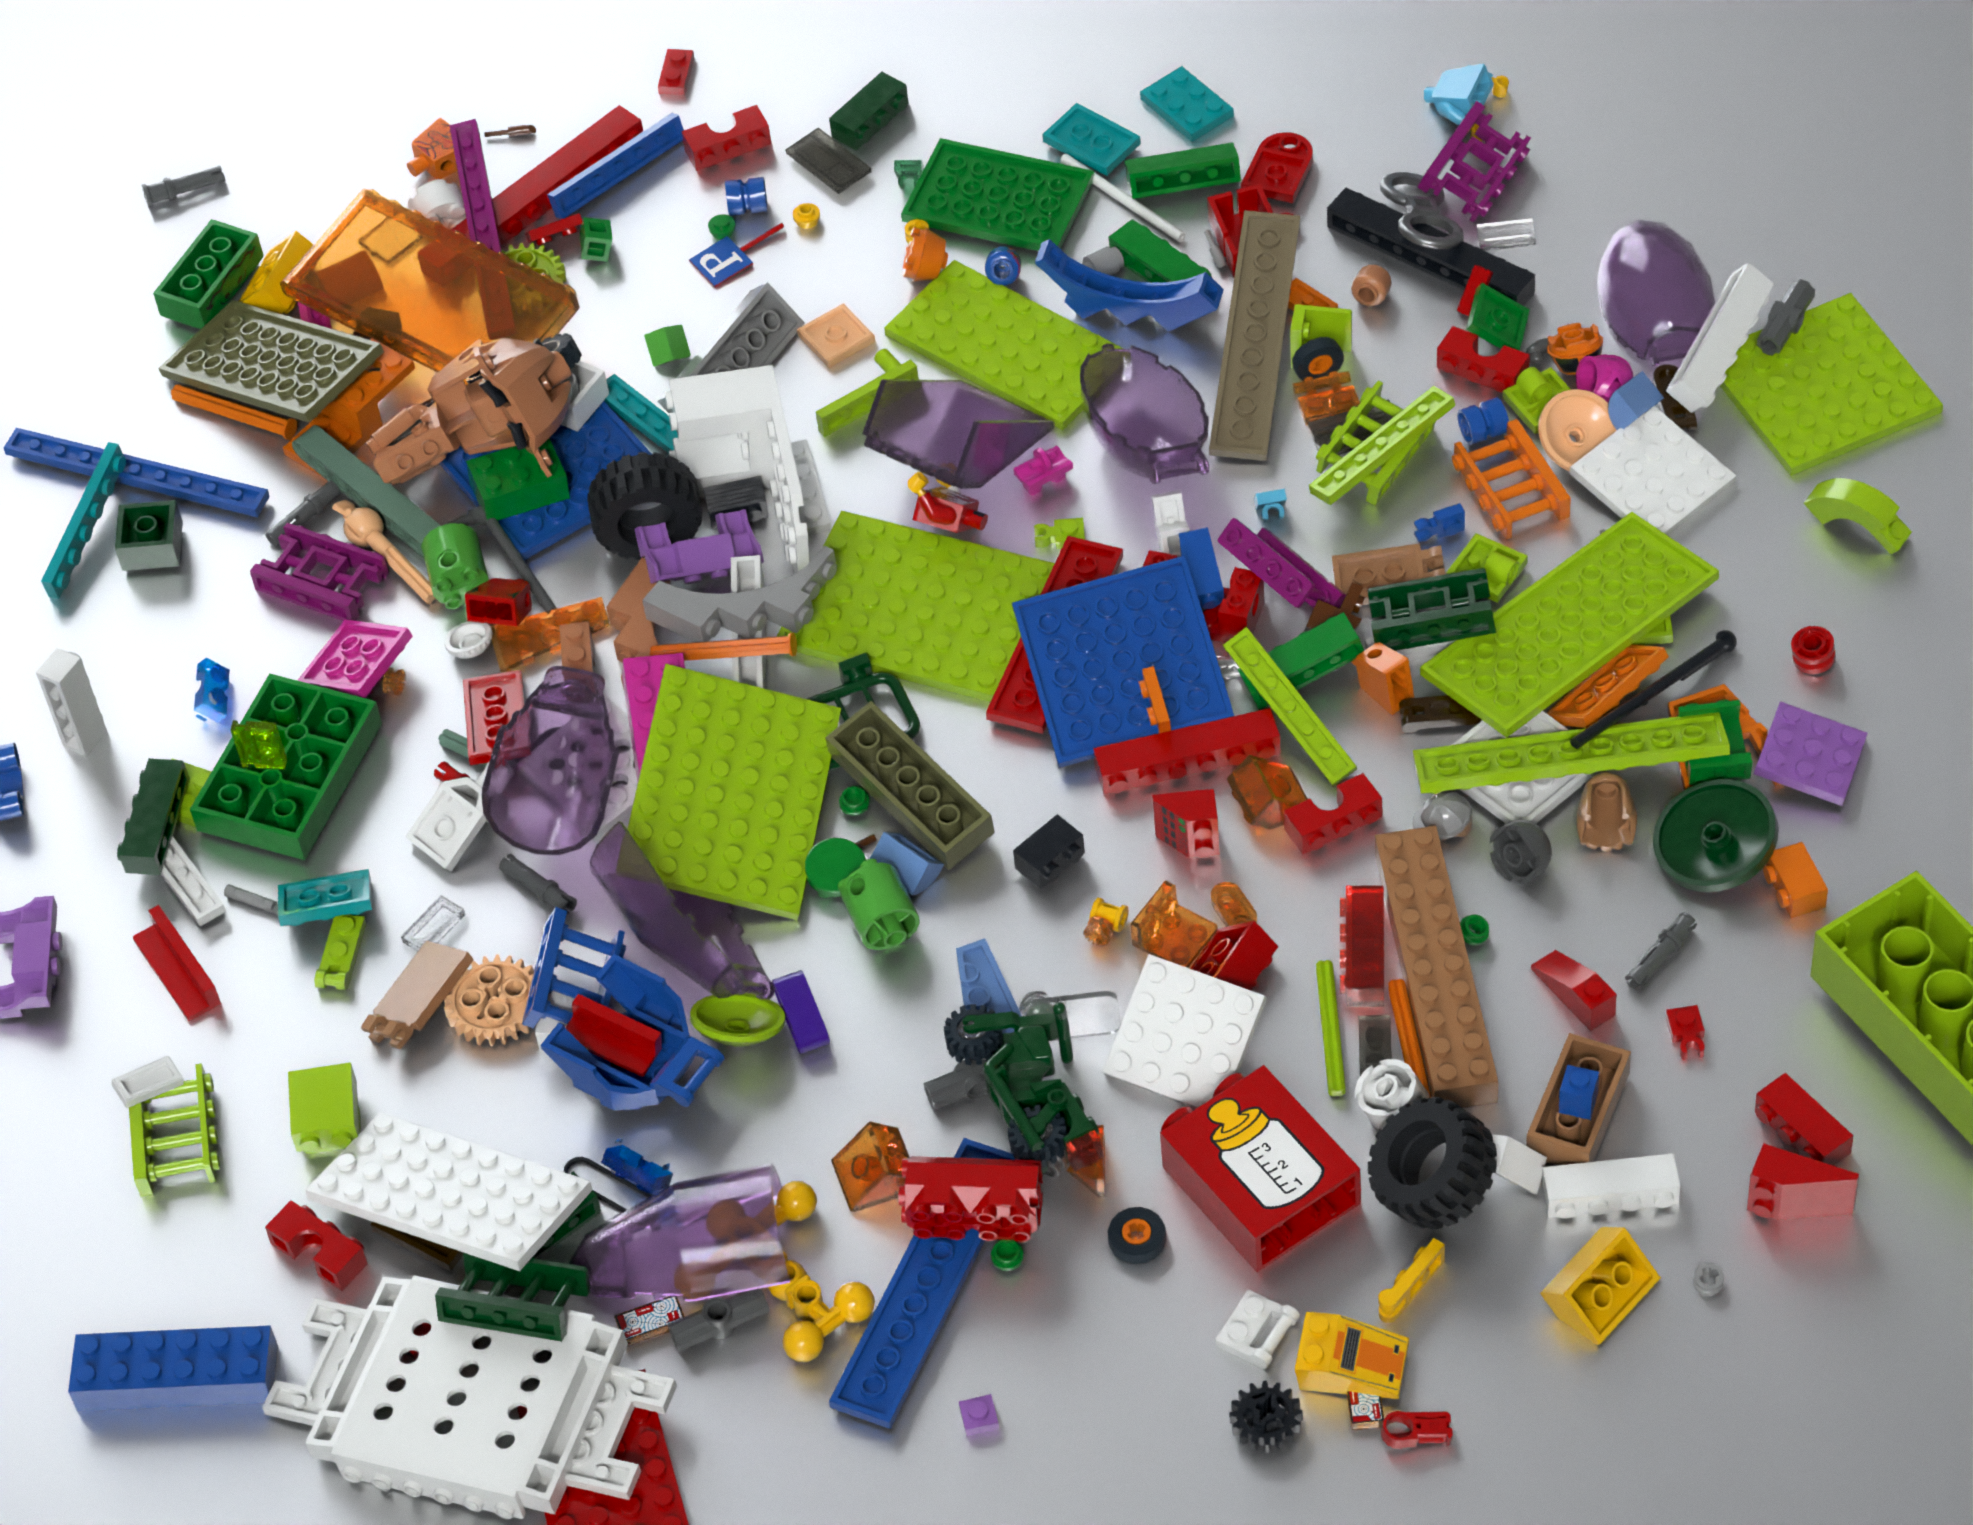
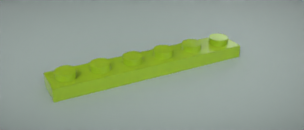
[1309,386,1456,506]
[1223,627,1357,787]

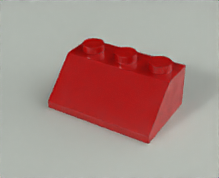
[1190,920,1279,990]

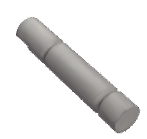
[224,884,278,915]

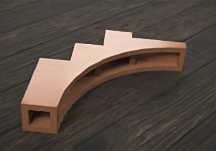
[606,557,671,695]

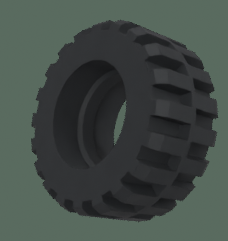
[587,452,702,560]
[1368,1097,1497,1230]

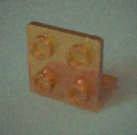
[1130,880,1218,968]

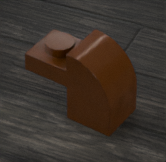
[1304,582,1365,632]

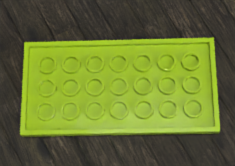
[884,260,1132,430]

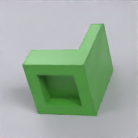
[644,324,691,367]

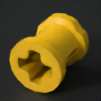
[1089,897,1129,933]

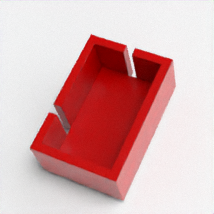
[1207,184,1273,278]

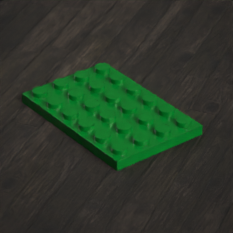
[901,138,1094,251]

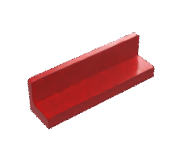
[133,905,221,1021]

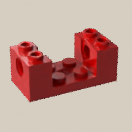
[1143,550,1265,643]

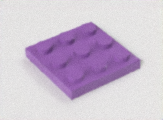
[1753,701,1868,806]

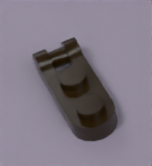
[1653,364,1697,431]
[1399,695,1482,734]

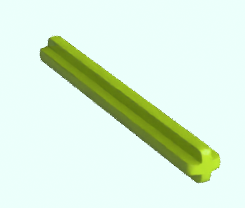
[1316,960,1346,1097]

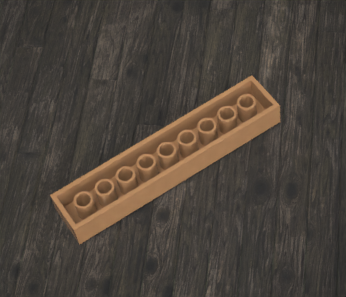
[1375,825,1498,1108]

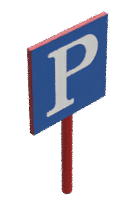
[689,223,784,288]

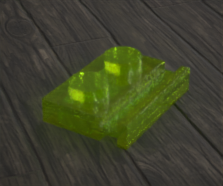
[230,720,287,769]

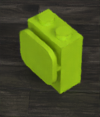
[288,1062,361,1154]

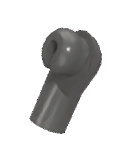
[1526,338,1549,364]

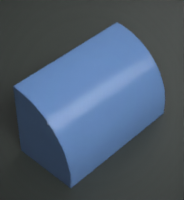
[1608,371,1664,430]
[870,832,944,895]

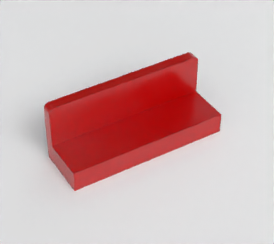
[565,994,662,1077]

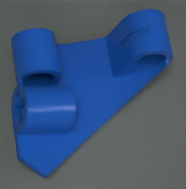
[0,742,24,821]

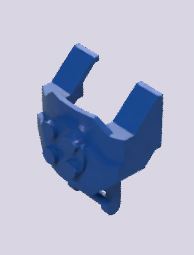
[540,954,725,1111]

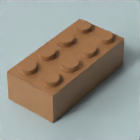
[1526,1033,1631,1166]

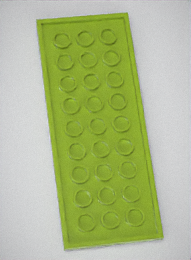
[1420,512,1719,738]

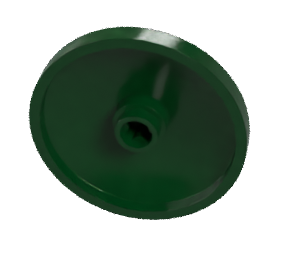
[1653,779,1779,892]

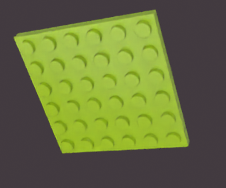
[1720,293,1943,476]

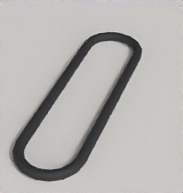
[563,1157,659,1220]

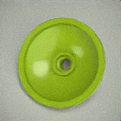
[690,992,785,1047]

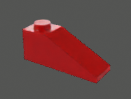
[1531,950,1617,1032]

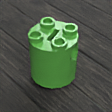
[421,523,489,610]
[838,859,920,950]

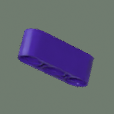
[772,970,830,1054]

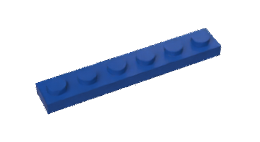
[547,112,684,219]

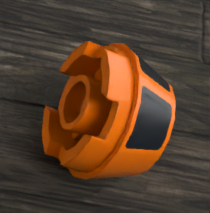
[1547,323,1603,375]

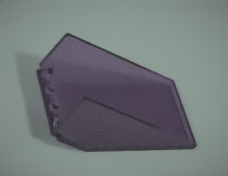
[862,379,1055,489]

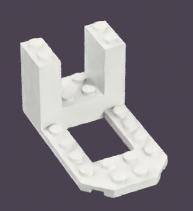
[665,365,809,573]

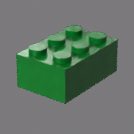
[466,439,570,521]

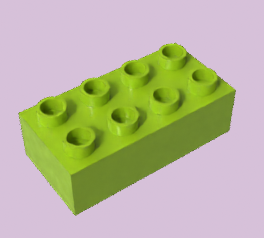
[1810,870,1973,1146]

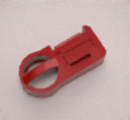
[1381,1411,1453,1449]

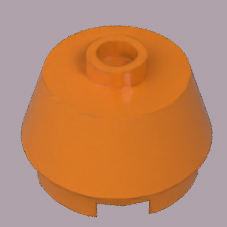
[902,227,948,282]

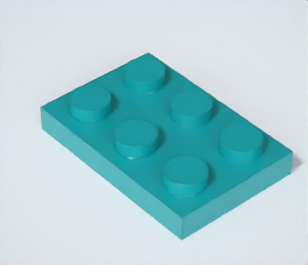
[1140,66,1234,142]
[1042,103,1141,176]
[278,869,372,926]

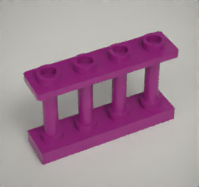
[1217,518,1346,608]

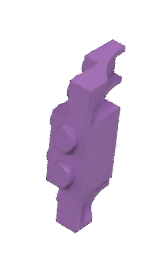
[635,509,764,584]
[0,896,63,1019]

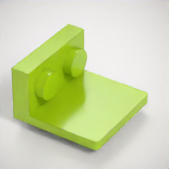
[1290,304,1352,368]

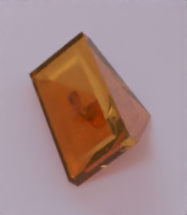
[1066,1125,1105,1198]

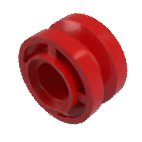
[1791,626,1836,674]

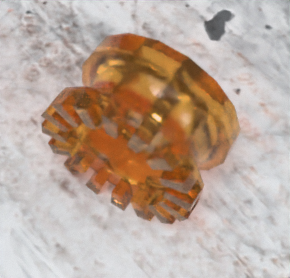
[382,667,406,696]
[1083,916,1115,946]

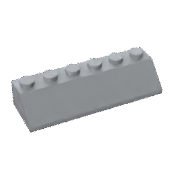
[657,282,805,413]

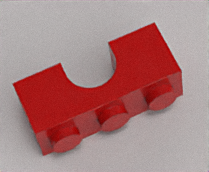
[681,105,772,171]
[1437,326,1530,393]
[1283,773,1383,855]
[265,1200,368,1291]

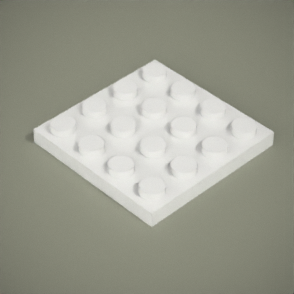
[1569,406,1736,536]
[1452,711,1599,824]
[1102,954,1267,1108]

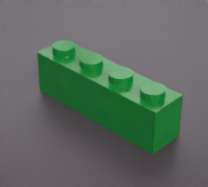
[1125,142,1241,199]
[1108,219,1212,283]
[1237,612,1364,710]

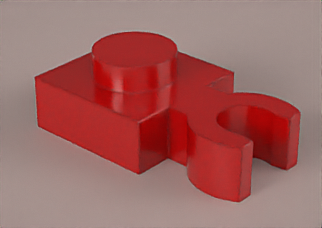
[1665,1005,1705,1060]

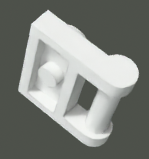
[1215,1289,1300,1369]

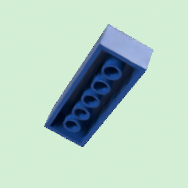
[68,1325,278,1412]

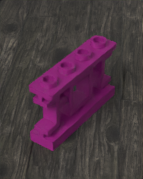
[1417,101,1531,223]
[250,523,389,621]

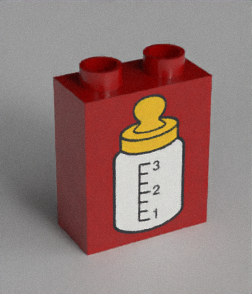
[1160,1065,1361,1273]

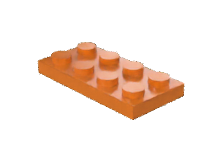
[1547,644,1669,728]

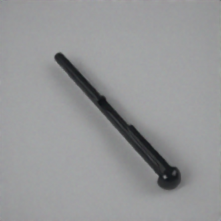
[1570,630,1737,749]

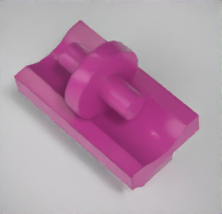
[1013,446,1073,496]

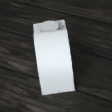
[1151,490,1190,557]

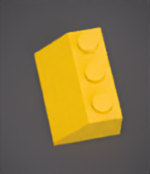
[238,231,321,314]
[1540,1227,1661,1345]

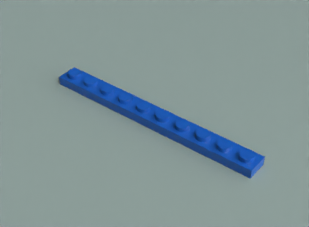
[3,427,270,518]

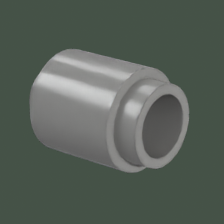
[1082,246,1124,276]

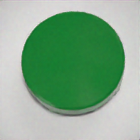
[805,838,866,899]

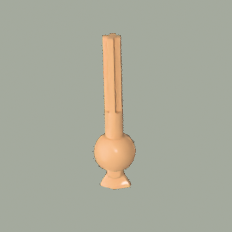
[332,500,437,604]

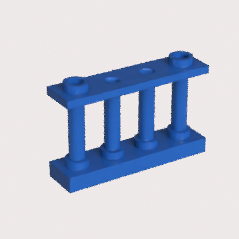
[522,907,626,1028]

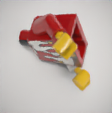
[908,465,988,533]

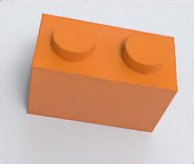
[1763,842,1828,918]

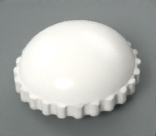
[444,621,493,659]

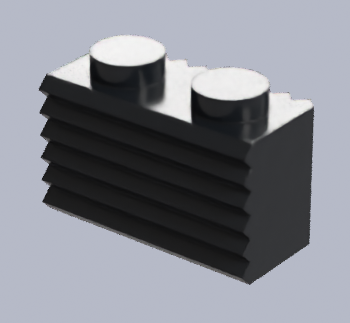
[703,476,769,529]

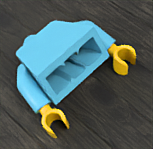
[1424,64,1509,142]

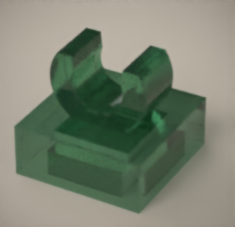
[894,160,924,189]

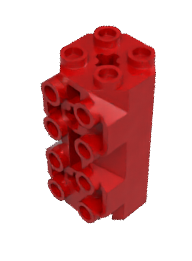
[898,1156,1043,1242]

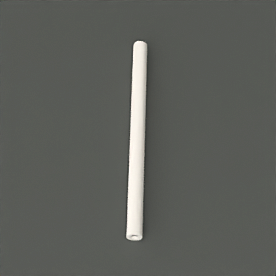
[1060,153,1186,243]

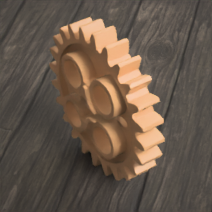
[444,954,534,1046]

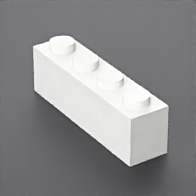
[35,647,108,756]
[1542,1153,1680,1218]

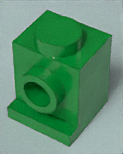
[580,217,613,262]

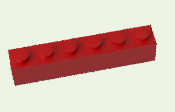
[1093,708,1281,795]

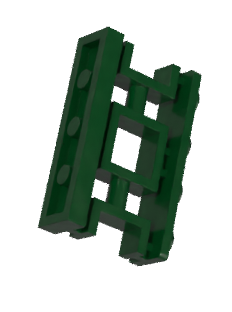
[1367,568,1496,651]

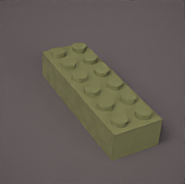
[825,701,995,870]

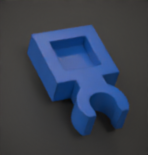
[1414,503,1465,542]

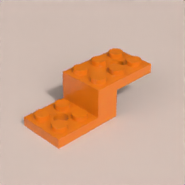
[283,338,415,478]

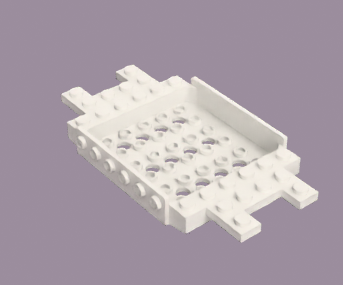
[262,1275,677,1519]

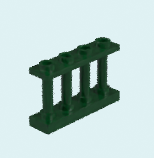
[435,1252,590,1342]

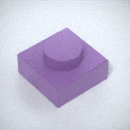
[959,1394,999,1437]

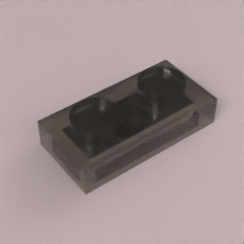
[1358,1015,1392,1076]

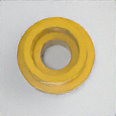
[793,203,820,229]

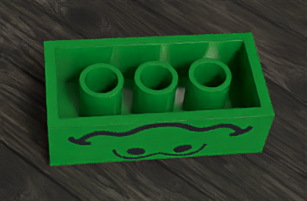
[153,219,264,329]

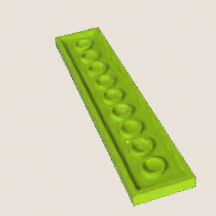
[1413,712,1730,794]

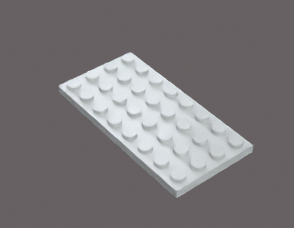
[305,1112,592,1271]

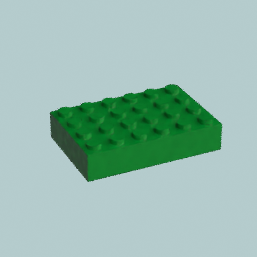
[190,673,382,860]

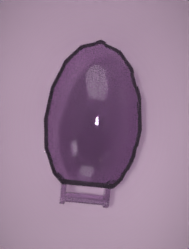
[1597,219,1715,366]
[1080,344,1209,484]

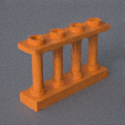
[1452,419,1571,540]

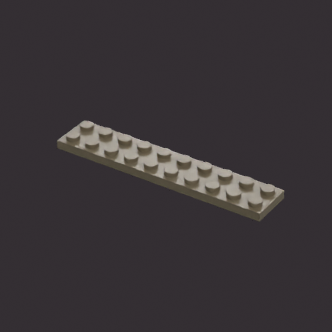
[1209,210,1300,461]

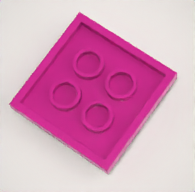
[297,619,413,698]

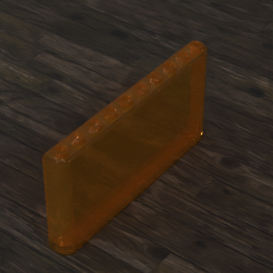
[280,188,580,385]

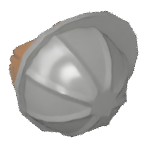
[1412,792,1472,841]

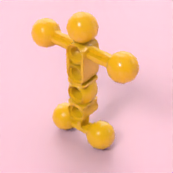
[675,1181,875,1362]

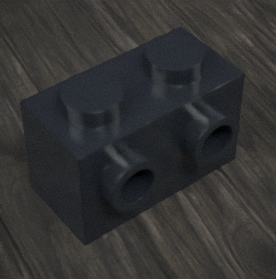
[1013,814,1085,889]

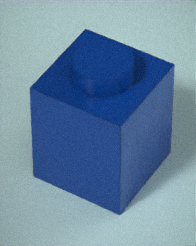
[1559,1065,1599,1120]

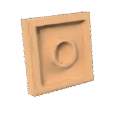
[797,303,876,368]

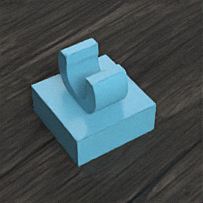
[1254,488,1287,522]

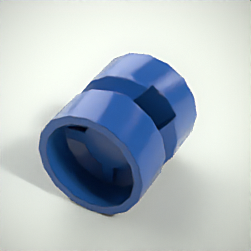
[725,177,768,216]
[1457,397,1509,445]

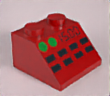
[1152,789,1220,858]

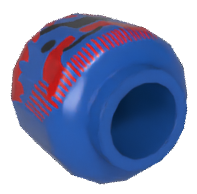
[985,246,1021,286]

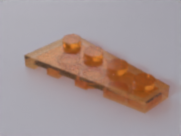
[491,597,610,673]

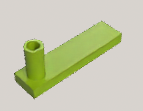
[815,349,919,437]

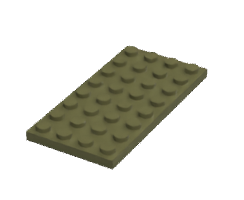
[158,300,384,423]

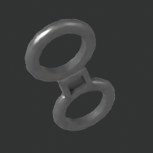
[1380,172,1464,249]

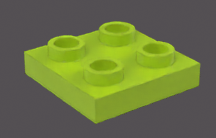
[1503,367,1571,434]
[1446,533,1528,603]

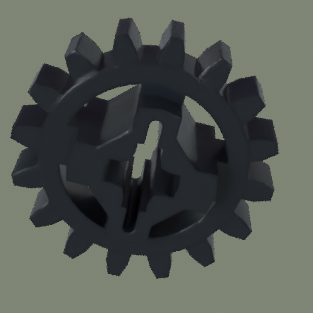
[1229,1381,1303,1453]

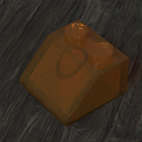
[1226,755,1308,830]
[831,1121,910,1212]

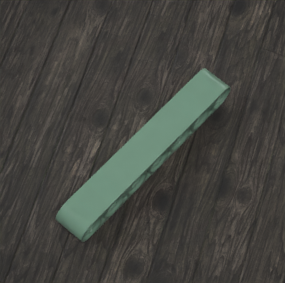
[292,425,441,558]

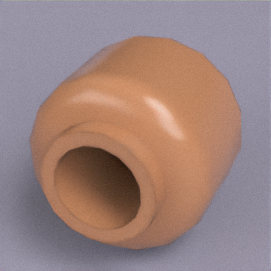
[1351,265,1392,307]

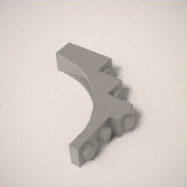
[642,546,837,642]

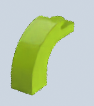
[1803,478,1912,554]

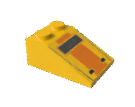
[1295,1312,1410,1399]

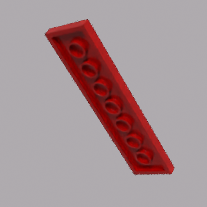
[986,536,1123,734]

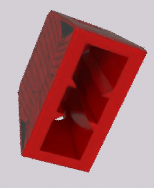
[465,578,532,627]

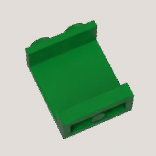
[1677,700,1753,785]

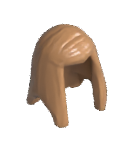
[1577,772,1637,852]

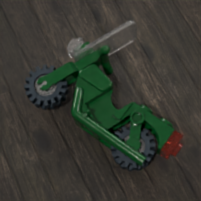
[944,991,1121,1174]

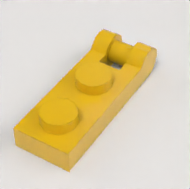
[1378,1238,1445,1323]

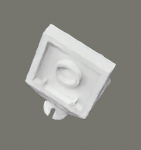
[405,762,509,871]

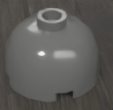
[1489,820,1552,885]

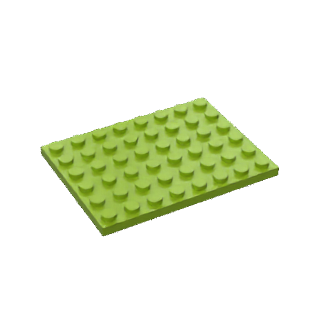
[776,510,1055,702]
[616,664,841,920]

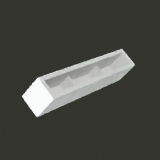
[1666,262,1774,413]
[731,555,766,689]

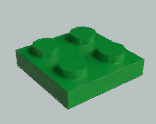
[1466,283,1530,351]

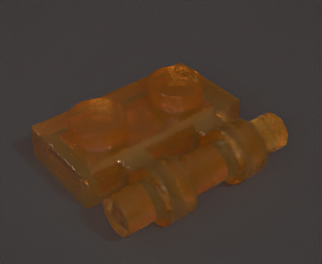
[1292,371,1360,426]

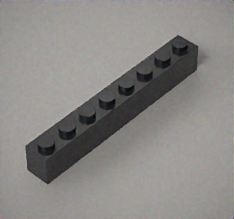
[1327,187,1535,306]

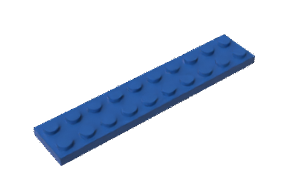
[829,1138,1020,1429]

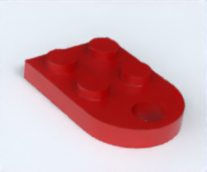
[1241,132,1313,203]

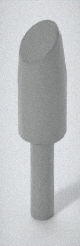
[1204,230,1227,269]

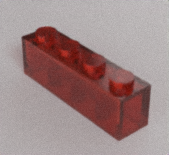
[1340,885,1384,1007]

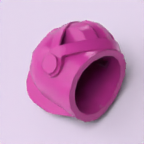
[1576,354,1634,404]

